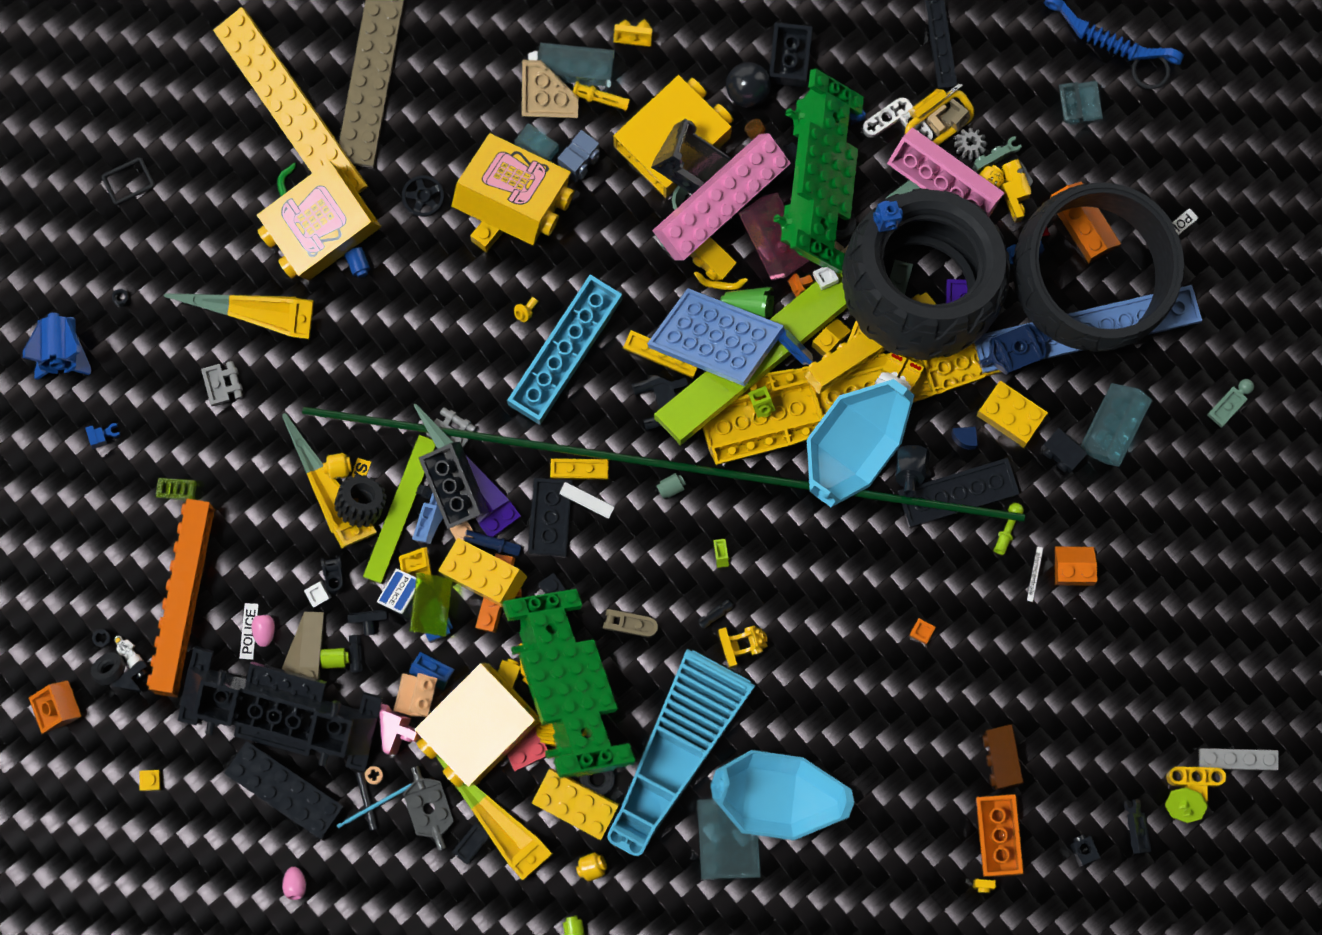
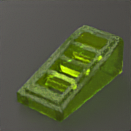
[156,478,197,501]

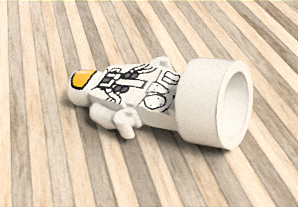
[114,636,144,669]

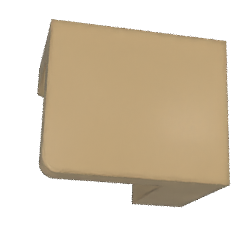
[926,104,951,136]

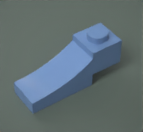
[412,493,443,544]

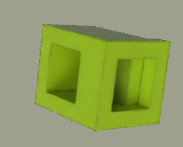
[748,386,776,418]

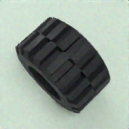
[334,475,386,528]

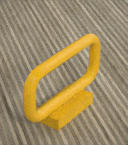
[905,89,974,145]

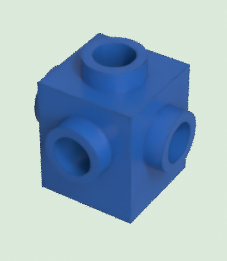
[873,201,903,232]

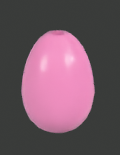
[251,615,275,647]
[282,867,306,900]

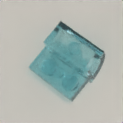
[1059,81,1103,124]

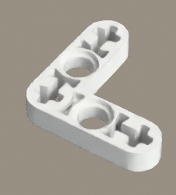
[863,98,933,140]

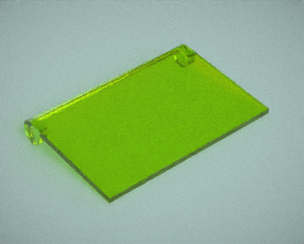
[409,573,452,637]

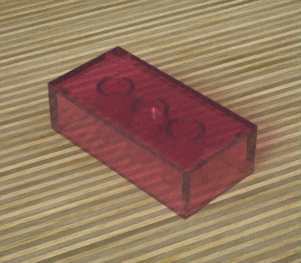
[739,193,809,280]

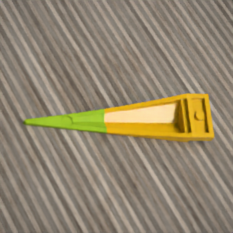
[436,755,552,881]

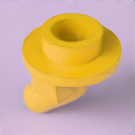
[514,297,538,322]

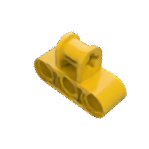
[1166,767,1226,803]

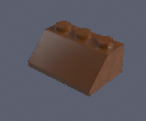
[982,724,1023,790]

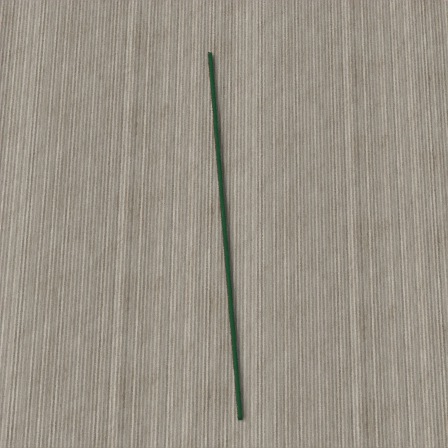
[302,407,1025,522]

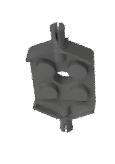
[403,766,454,850]

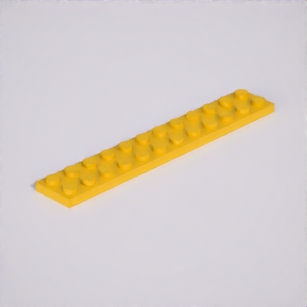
[213,7,368,193]

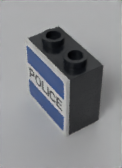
[377,569,433,622]

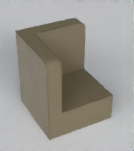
[942,98,971,132]

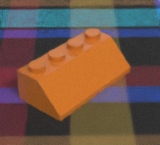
[1050,182,1121,263]
[976,794,1023,877]

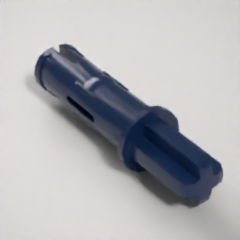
[463,530,521,556]

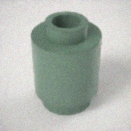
[656,473,686,499]

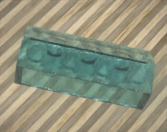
[537,43,615,87]
[1080,383,1152,467]

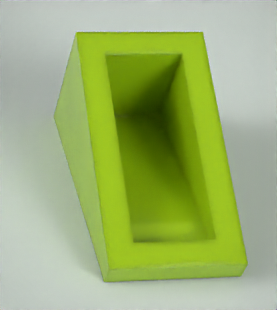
[713,539,729,568]

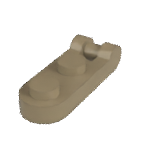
[603,609,658,637]

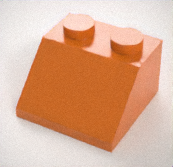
[1055,547,1097,586]
[29,680,81,734]

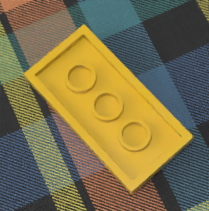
[532,768,619,840]

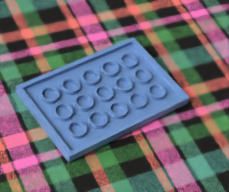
[647,288,785,387]

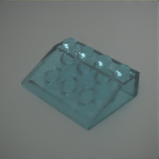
[697,799,760,881]

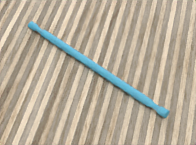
[337,784,411,828]

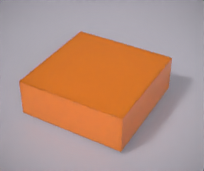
[909,618,936,645]

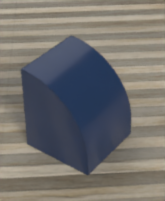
[951,427,977,450]

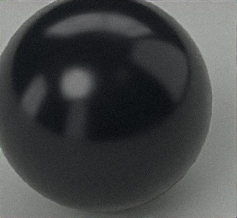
[726,62,771,108]

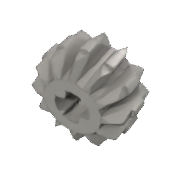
[954,128,987,160]

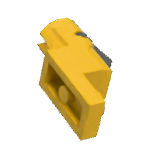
[1001,159,1033,223]

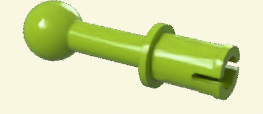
[994,503,1024,555]

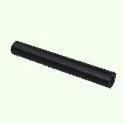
[356,772,378,831]

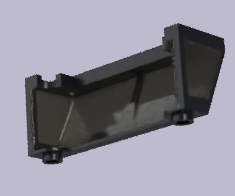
[651,119,772,225]

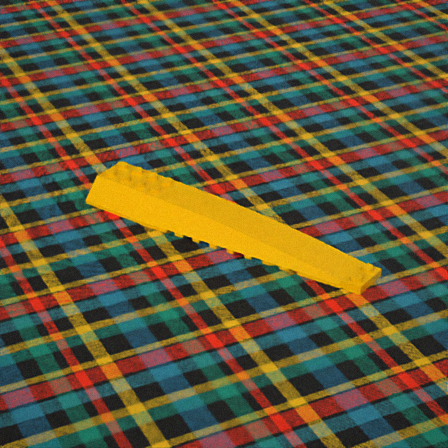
[702,343,1001,465]

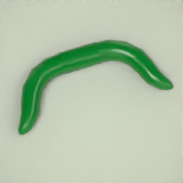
[277,163,296,197]

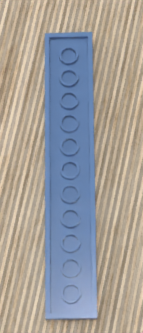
[974,285,1202,374]

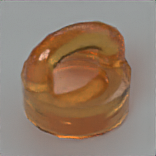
[745,119,765,140]

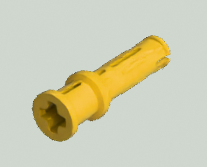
[573,81,630,111]

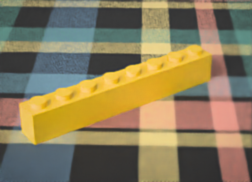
[805,292,936,394]

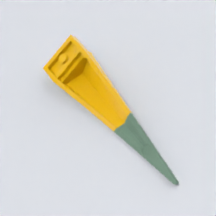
[164,293,314,339]
[282,413,376,548]

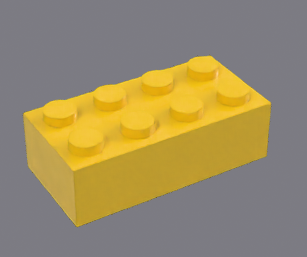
[438,538,527,607]

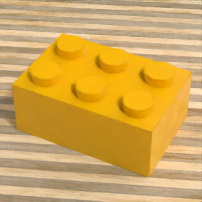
[977,381,1048,448]

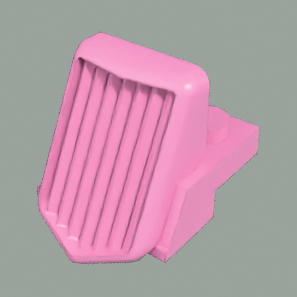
[379,704,421,755]

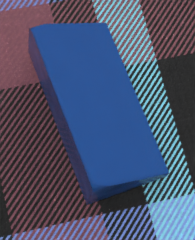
[778,329,813,365]
[409,652,454,690]

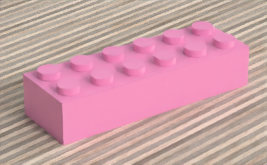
[887,127,1004,217]

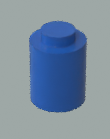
[345,247,371,278]

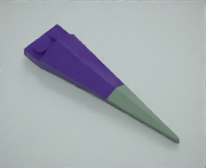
[414,404,521,537]

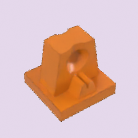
[788,273,813,297]

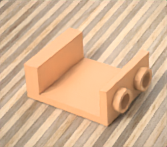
[393,673,437,716]

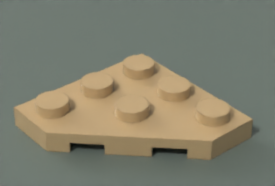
[522,60,579,118]

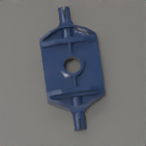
[978,324,1052,375]

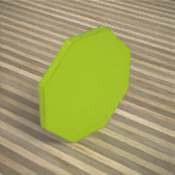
[1165,787,1208,823]

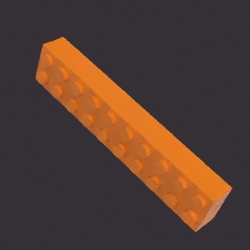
[147,499,215,697]

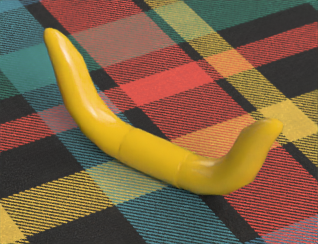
[694,272,748,290]

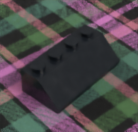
[419,441,489,529]

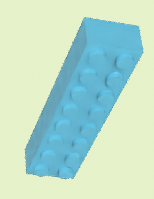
[507,275,622,425]

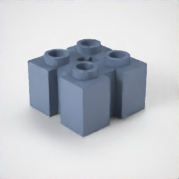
[557,130,600,182]

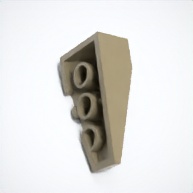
[282,612,324,680]

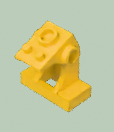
[718,626,767,669]

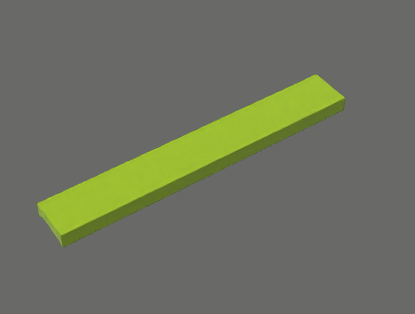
[654,271,847,445]

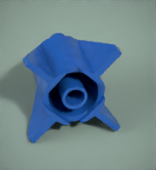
[23,313,91,380]

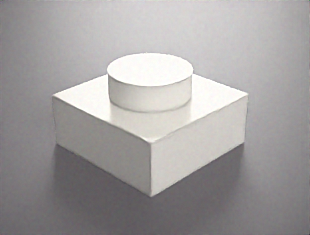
[813,267,839,290]
[304,581,331,607]

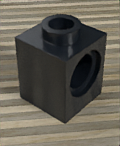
[1070,835,1100,867]

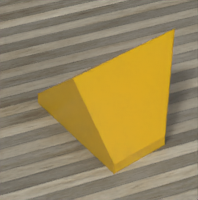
[399,547,434,589]

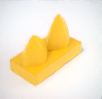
[614,19,652,47]

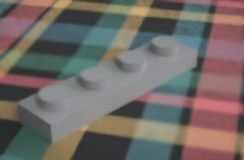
[1199,749,1278,771]

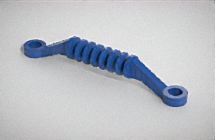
[1044,0,1184,64]

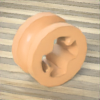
[365,766,383,785]

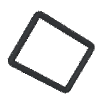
[101,157,155,205]

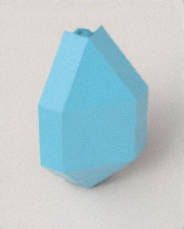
[807,379,914,507]
[711,750,854,840]

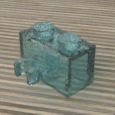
[515,123,559,162]

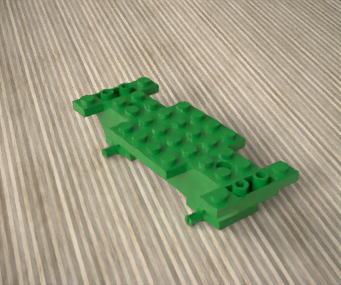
[773,69,864,274]
[502,589,635,779]

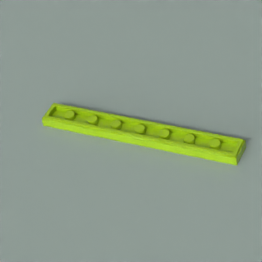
[363,435,436,584]

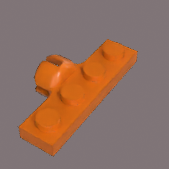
[476,554,522,633]

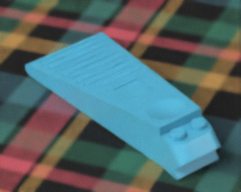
[608,649,755,856]

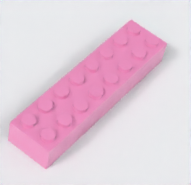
[652,133,791,260]

